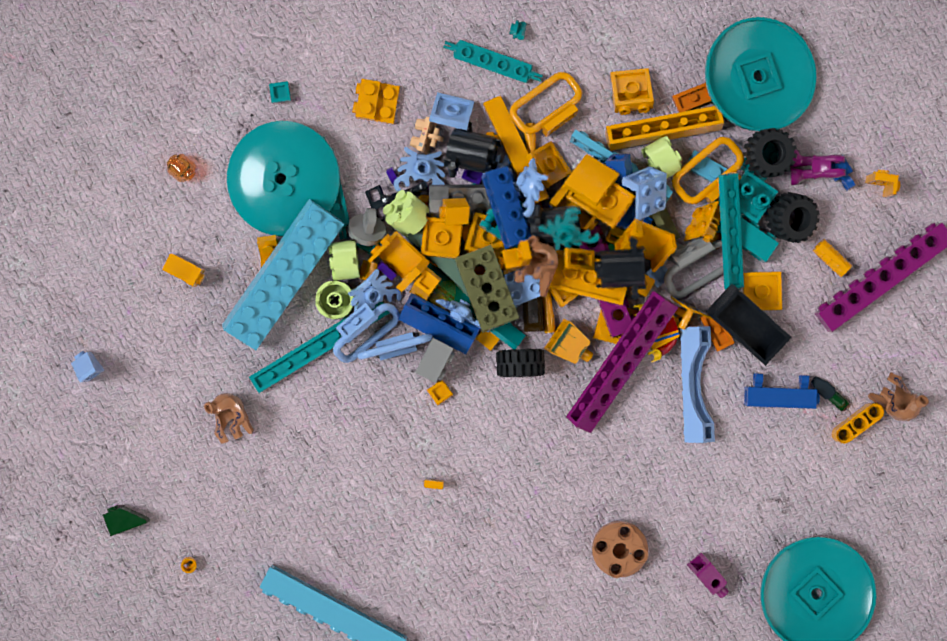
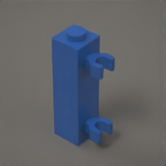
[603,154,636,228]
[744,373,820,409]

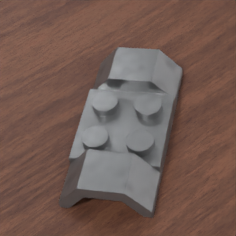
[429,184,492,222]

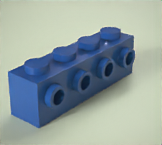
[481,166,531,250]
[398,293,480,355]

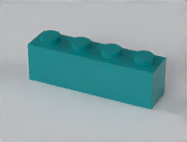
[712,199,779,263]

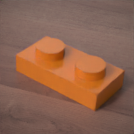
[672,82,712,113]
[699,314,735,352]

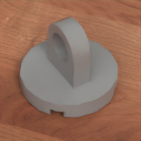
[347,208,386,246]

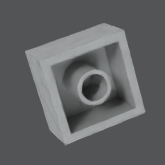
[415,338,455,383]

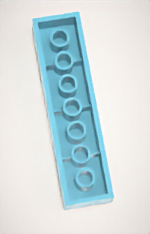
[222,199,344,350]

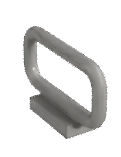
[664,236,724,298]

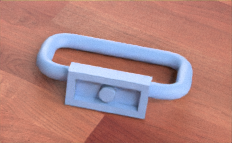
[333,303,400,363]
[357,332,433,361]

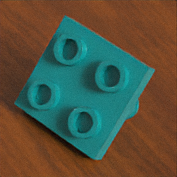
[739,170,778,224]

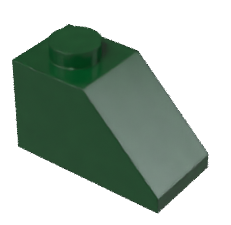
[103,505,150,537]

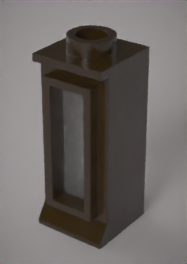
[523,296,543,332]

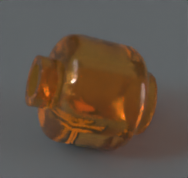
[167,154,196,182]

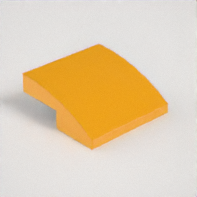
[564,154,619,206]

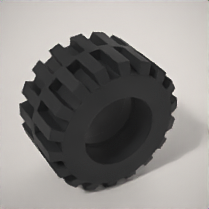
[743,128,797,178]
[766,192,820,243]
[496,349,545,377]

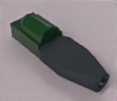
[811,377,849,412]

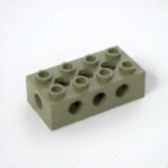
[455,245,519,333]

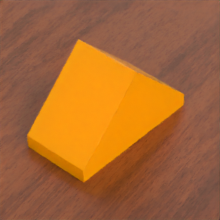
[564,248,594,270]

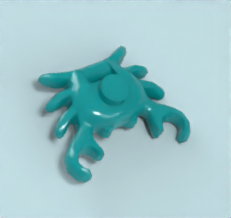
[538,207,600,250]

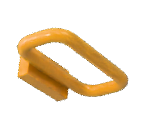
[510,72,582,137]
[672,137,744,204]

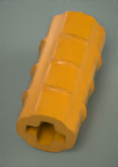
[812,239,852,277]

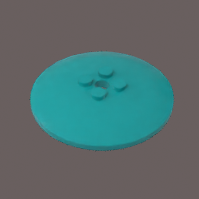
[705,17,817,132]
[227,121,340,236]
[760,537,876,641]

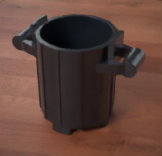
[443,121,501,178]
[528,205,583,247]
[595,236,646,300]

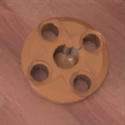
[592,521,648,578]

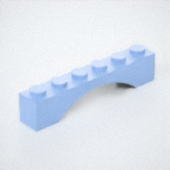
[680,326,715,443]

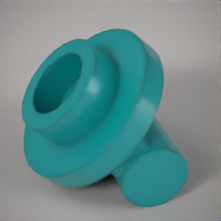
[510,20,527,40]

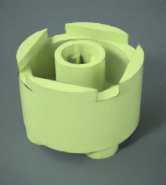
[641,136,683,178]
[383,190,429,236]
[328,240,360,281]
[315,281,354,319]

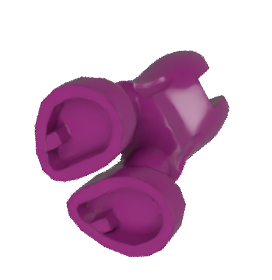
[791,150,845,186]

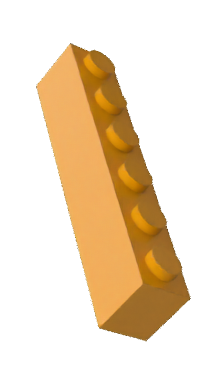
[605,106,724,151]

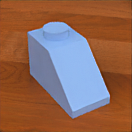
[71,351,104,382]

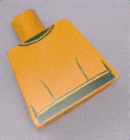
[544,319,593,364]

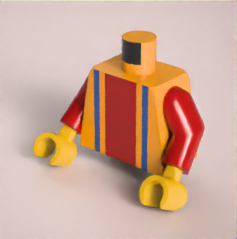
[634,304,688,363]

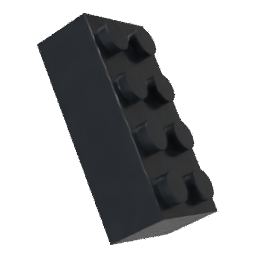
[706,284,792,366]

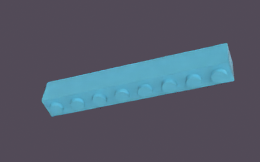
[259,564,407,641]

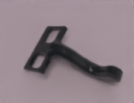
[365,182,428,222]

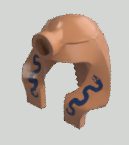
[515,236,559,297]
[868,372,929,422]
[204,393,254,444]

